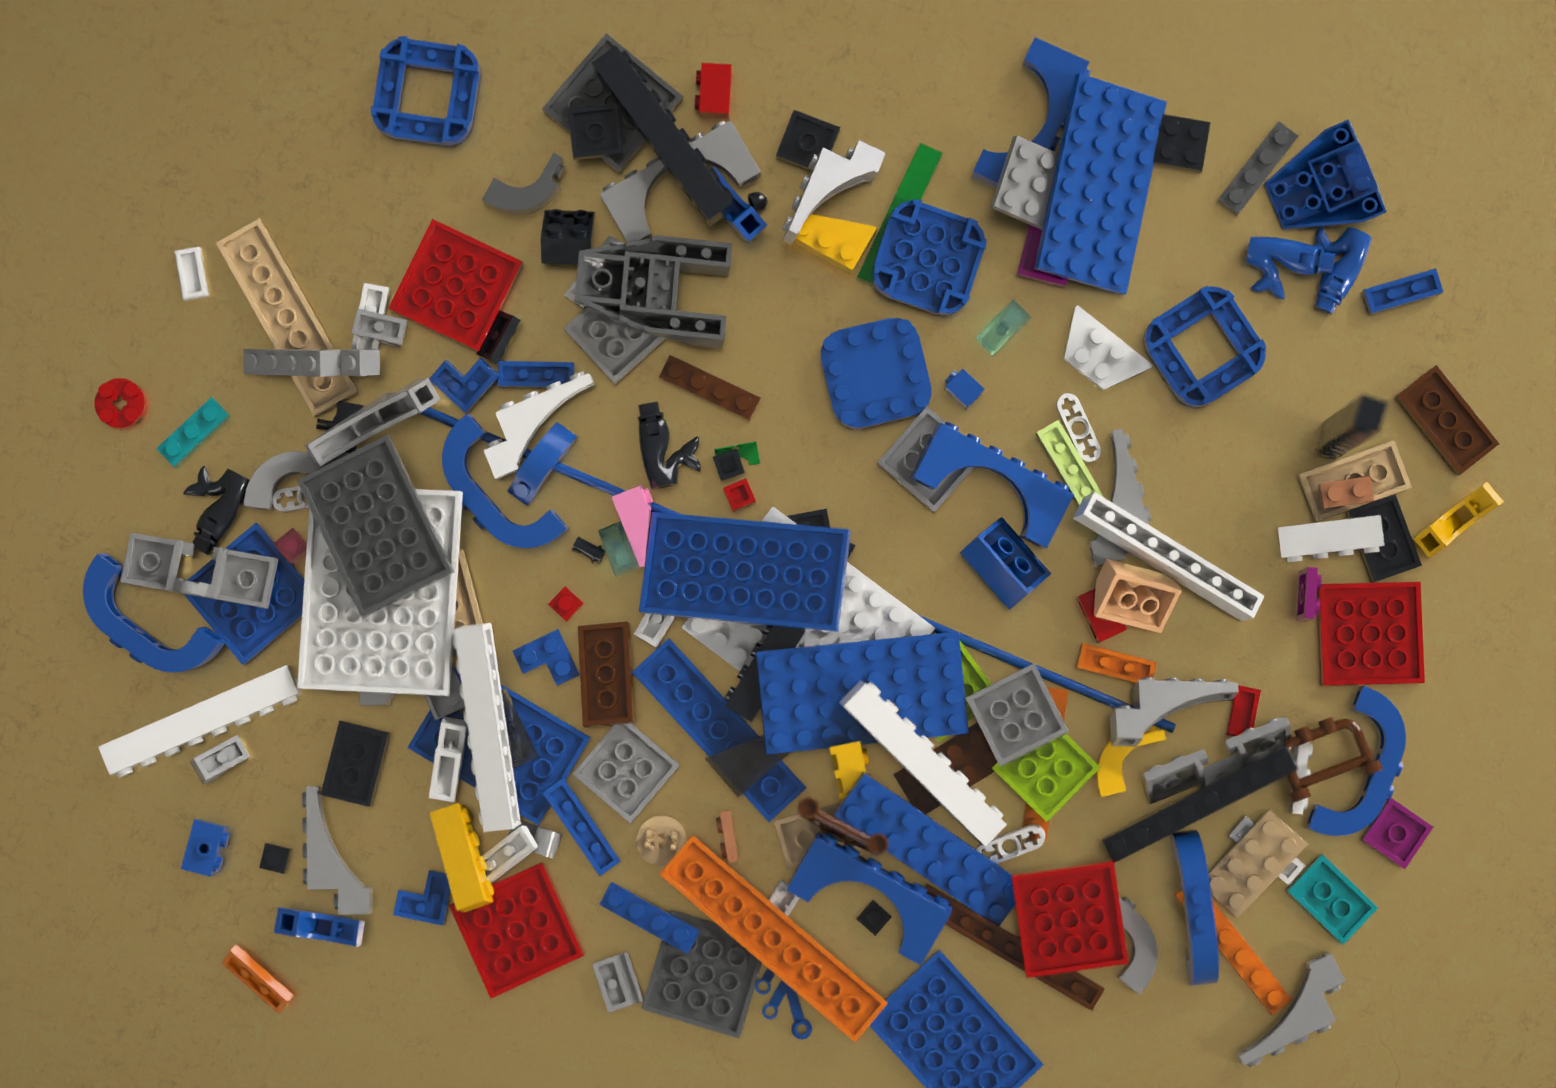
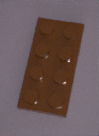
[1395,365,1500,476]
[578,621,635,728]
[893,722,997,814]

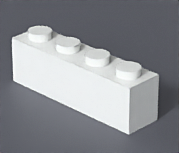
[1278,515,1384,562]

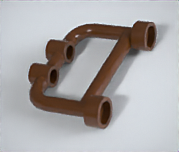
[1281,717,1383,803]
[797,797,888,855]

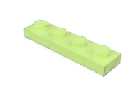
[1036,420,1105,506]

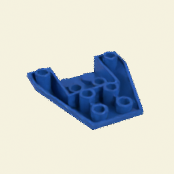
[1264,119,1387,229]

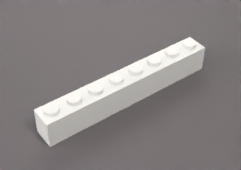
[1073,492,1265,621]
[452,623,521,832]
[98,665,302,778]
[839,681,1007,847]

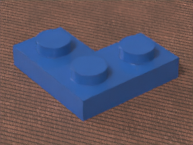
[429,358,500,413]
[512,629,580,686]
[393,870,451,926]

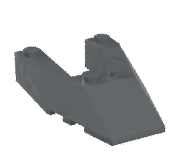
[574,235,732,348]

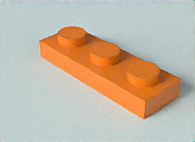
[1076,643,1157,683]
[221,945,293,1014]

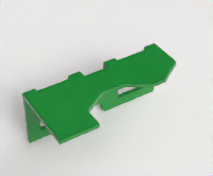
[714,441,760,466]

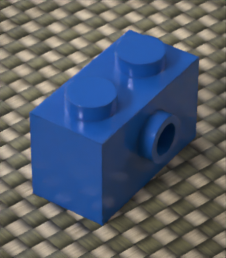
[181,819,230,877]

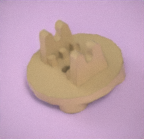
[636,815,687,866]

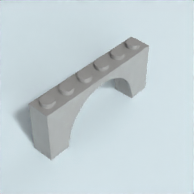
[600,120,761,241]

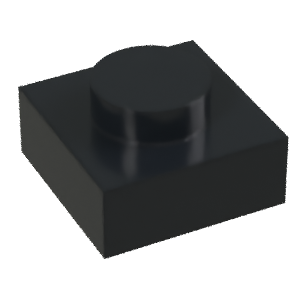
[713,448,745,481]
[259,843,291,874]
[856,899,892,936]

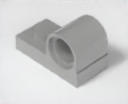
[352,309,408,347]
[190,735,250,785]
[508,820,563,858]

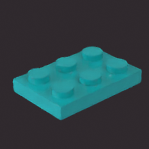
[1286,854,1378,945]

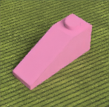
[611,485,653,567]

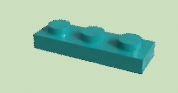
[156,397,230,467]

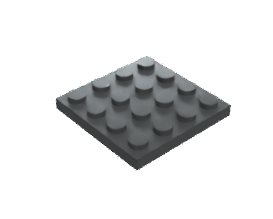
[542,33,683,173]
[641,910,762,1039]

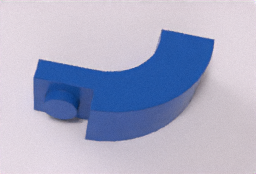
[712,167,768,242]
[507,422,578,506]
[274,907,365,947]

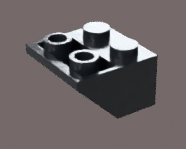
[541,209,595,264]

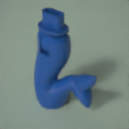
[1312,227,1372,314]
[1246,237,1336,299]

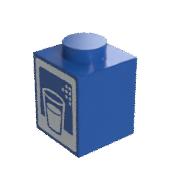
[944,368,985,410]

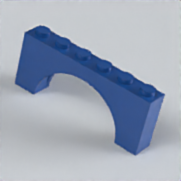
[972,37,1091,188]
[909,422,1074,548]
[786,832,952,965]

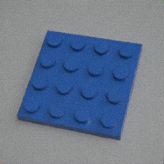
[184,522,305,665]

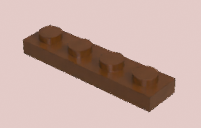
[659,355,761,421]

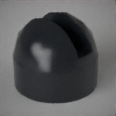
[748,192,768,212]

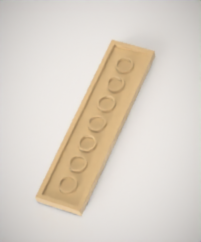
[216,218,358,417]

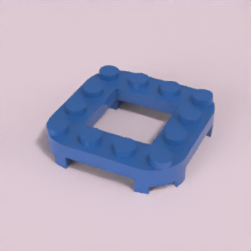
[371,36,480,146]
[1143,286,1266,408]

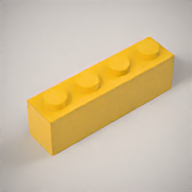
[430,803,494,912]

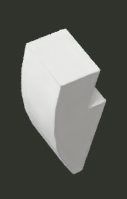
[429,717,468,802]

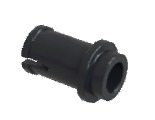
[572,536,606,564]

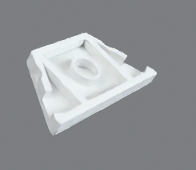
[1063,305,1153,391]

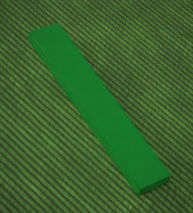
[857,143,943,286]

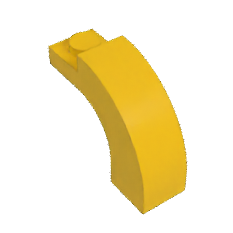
[1413,482,1503,558]
[1095,726,1166,797]

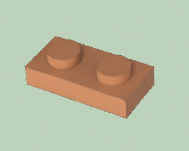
[1318,476,1374,509]
[716,811,738,863]

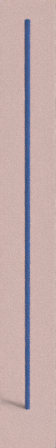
[419,407,1176,733]

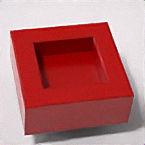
[723,478,756,512]
[548,586,584,622]

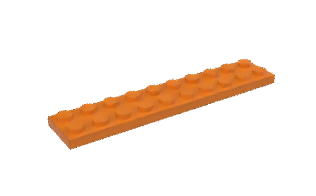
[659,835,888,1042]

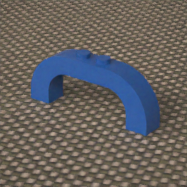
[442,414,569,548]
[83,553,226,672]
[1304,686,1406,836]
[1170,830,1219,986]

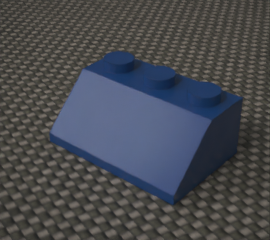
[960,517,1051,610]

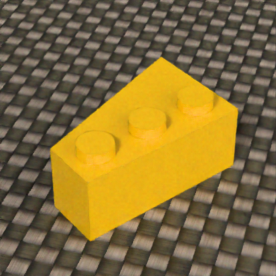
[793,214,877,275]
[829,741,872,802]

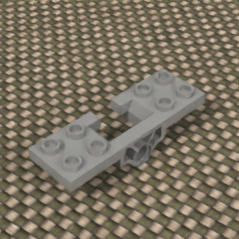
[120,533,279,609]
[1143,717,1291,804]

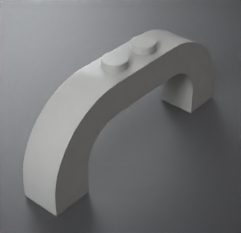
[244,451,350,511]
[1117,896,1158,995]

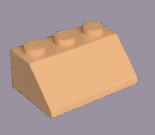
[1094,559,1182,633]

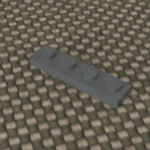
[1217,121,1298,216]

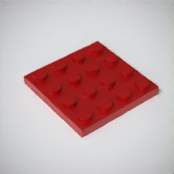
[388,219,523,352]
[1318,582,1425,686]
[1011,860,1129,978]
[449,862,584,999]

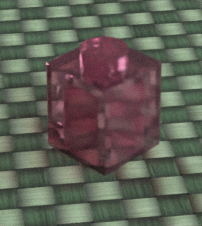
[273,527,307,565]

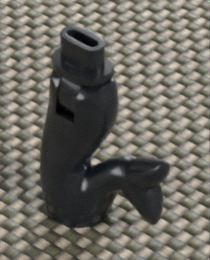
[638,402,701,490]
[183,466,250,555]

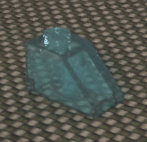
[975,299,1031,356]
[598,521,640,577]

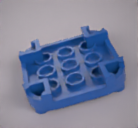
[871,199,987,316]
[821,318,931,430]

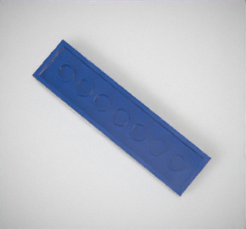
[632,638,806,822]
[833,772,1015,926]

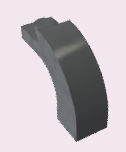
[482,153,565,215]

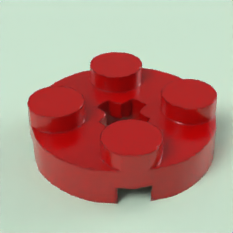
[94,378,147,429]

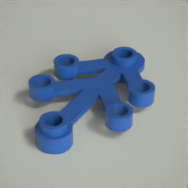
[755,968,812,1039]

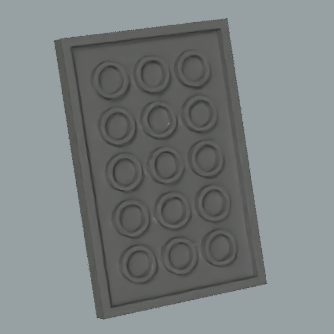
[297,434,454,618]

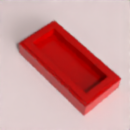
[1225,685,1261,737]

